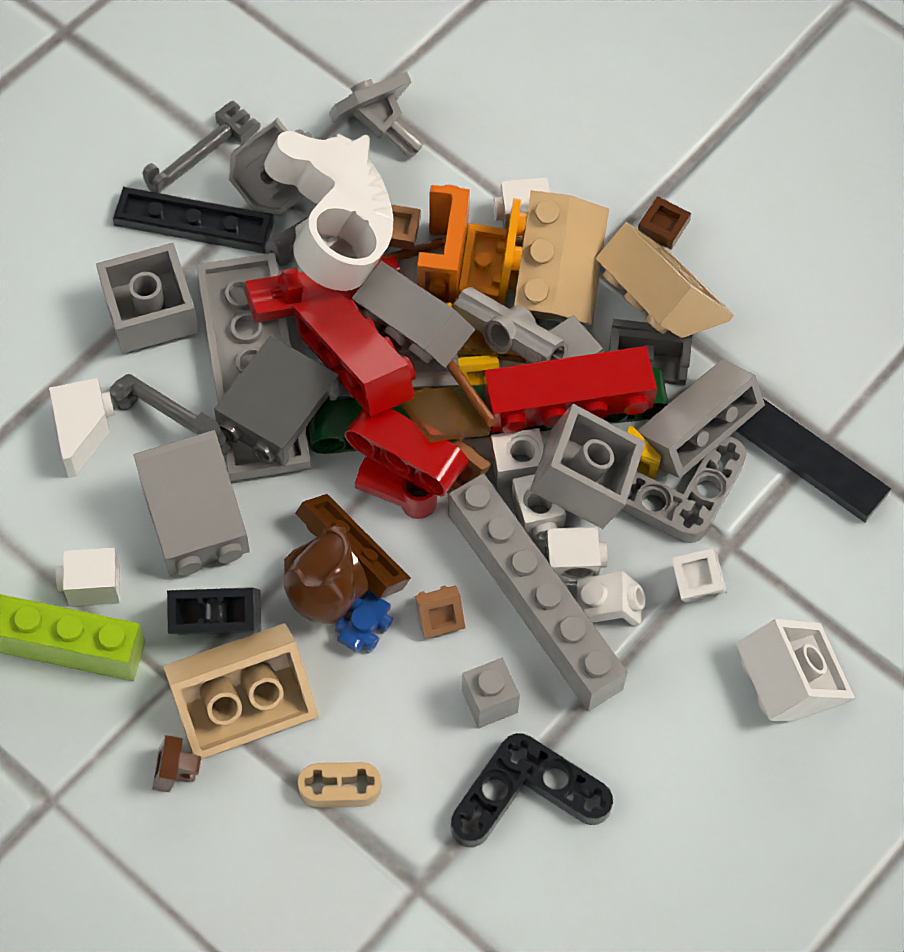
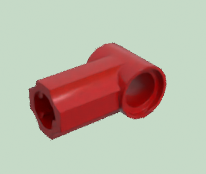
[355,457,437,519]

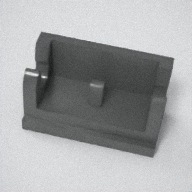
[609,319,692,385]

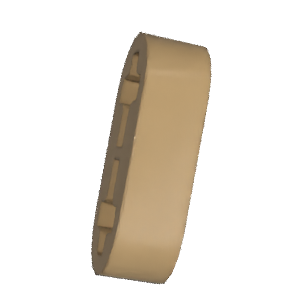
[298,762,382,808]

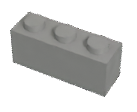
[352,261,476,368]
[637,360,765,478]

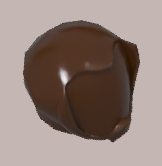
[284,525,368,624]

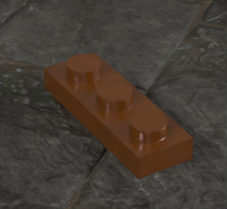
[295,494,411,599]

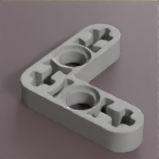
[621,437,746,543]

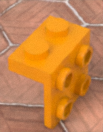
[458,198,527,305]

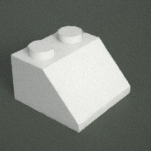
[736,619,855,721]

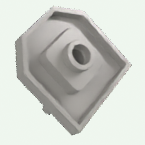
[329,72,425,158]
[229,117,312,215]

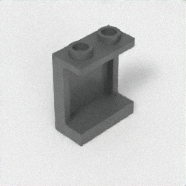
[214,336,340,466]

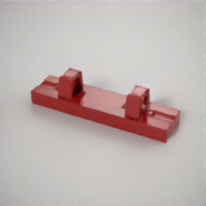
[244,256,401,322]

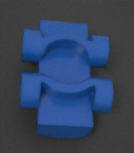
[335,592,394,654]

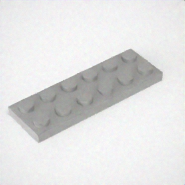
[196,253,311,481]

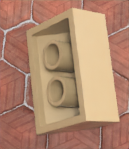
[514,190,609,326]
[595,222,734,338]
[163,623,319,759]

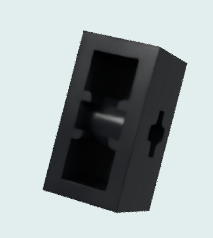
[167,587,261,635]

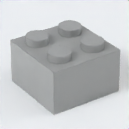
[96,243,199,354]
[530,404,646,529]

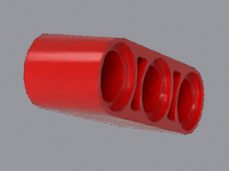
[344,408,468,497]

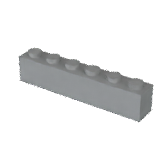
[448,473,628,712]

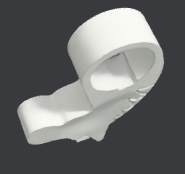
[264,131,393,291]

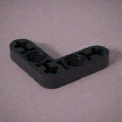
[451,733,613,847]

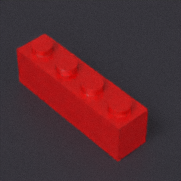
[293,289,416,417]
[483,346,657,434]

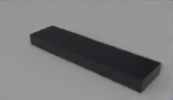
[113,186,274,254]
[736,398,891,523]

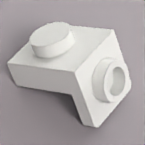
[577,571,645,625]

